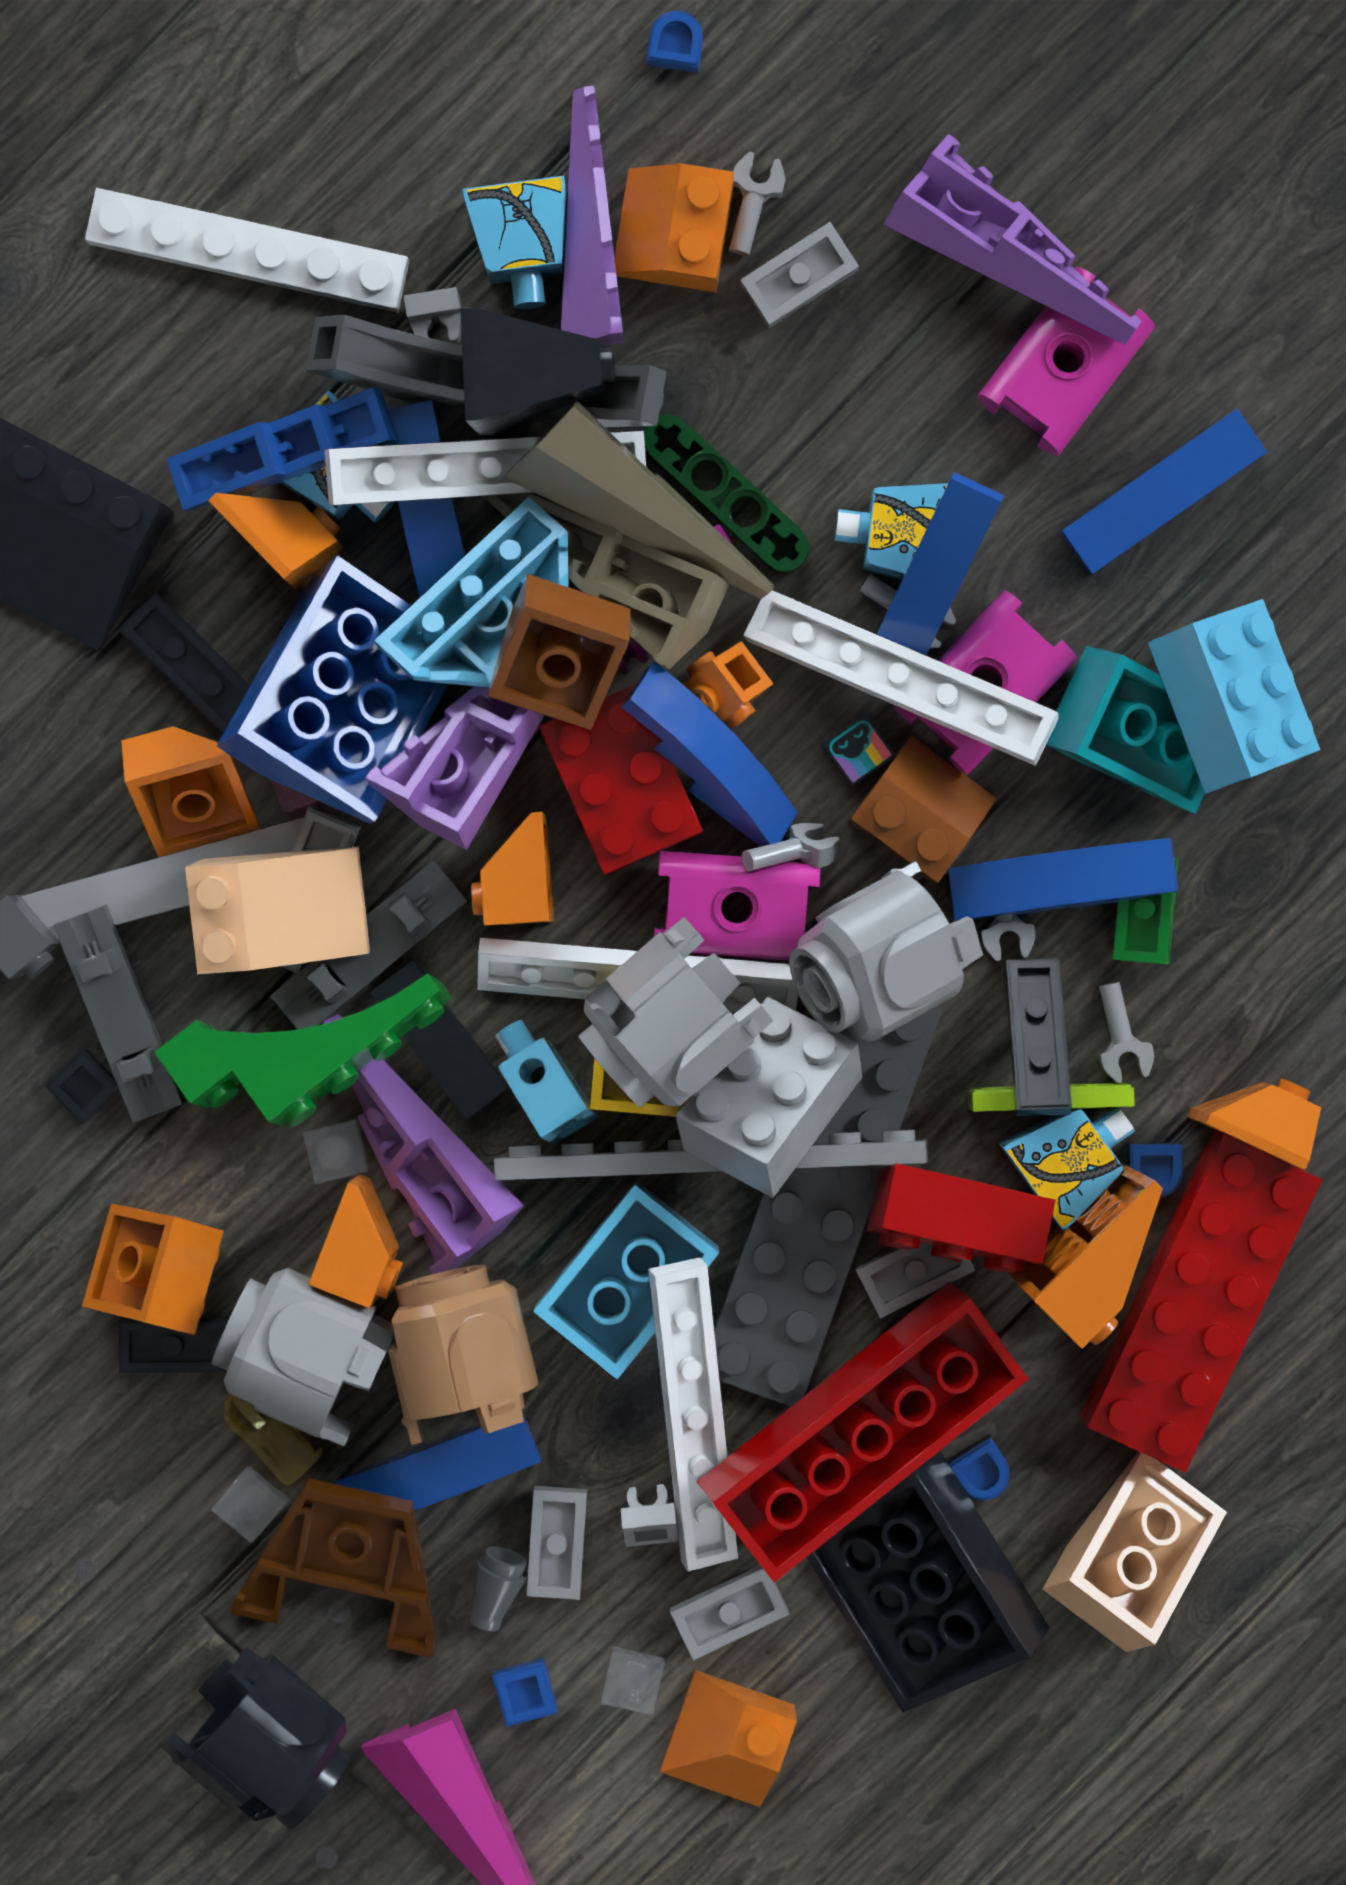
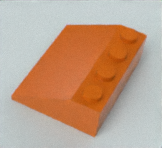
[1009,1163,1163,1349]

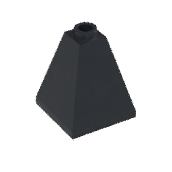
[460,307,615,435]

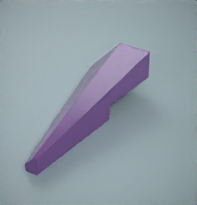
[561,86,624,345]
[883,134,1142,345]
[366,686,544,850]
[320,1014,524,1274]

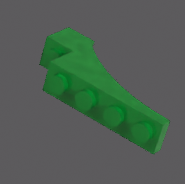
[155,973,453,1127]

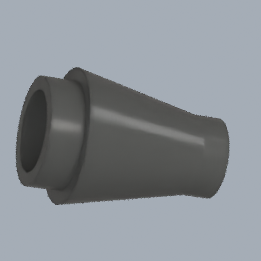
[469,1546,528,1631]

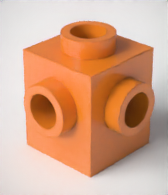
[683,641,773,730]

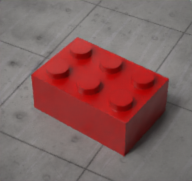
[539,684,703,876]
[866,1163,1056,1274]

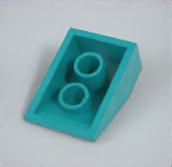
[1046,646,1205,814]

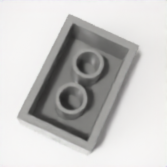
[676,997,863,1198]

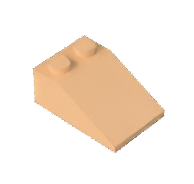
[185,846,370,974]
[1043,1451,1227,1652]

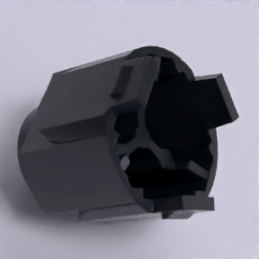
[159,1647,351,1830]

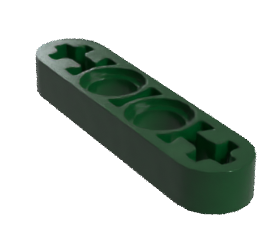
[644,414,809,574]

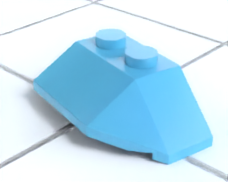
[374,497,568,687]

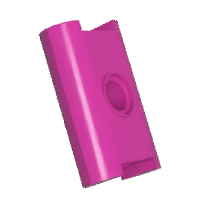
[977,267,1155,456]
[893,590,1077,775]
[653,851,820,961]

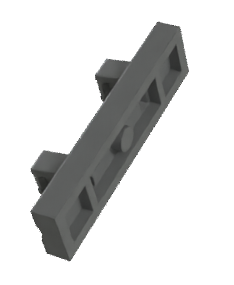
[270,860,468,1029]
[53,904,185,1123]

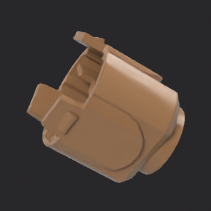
[388,1265,539,1445]

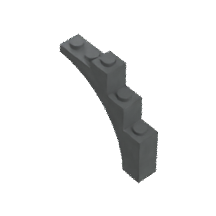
[306,315,667,429]

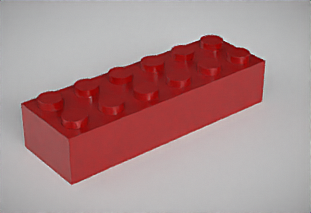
[1079,1130,1323,1473]
[697,1282,1029,1583]

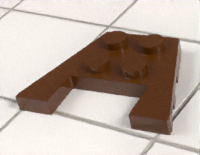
[230,1478,437,1658]

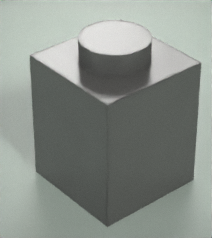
[0,895,61,980]

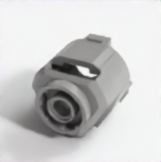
[789,861,983,1042]
[578,917,773,1108]
[211,1268,394,1446]

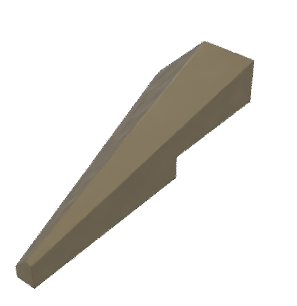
[505,401,774,599]
[482,493,730,669]

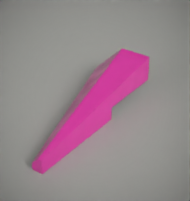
[361,1709,536,1885]

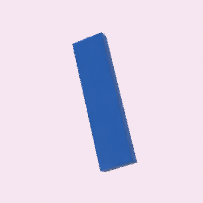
[1060,409,1267,576]

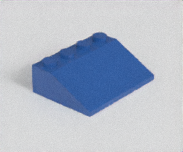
[217,556,449,824]

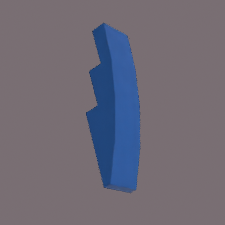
[167,387,398,511]
[386,400,466,597]
[876,472,1004,656]
[621,661,798,847]
[948,838,1179,921]
[330,1412,542,1510]

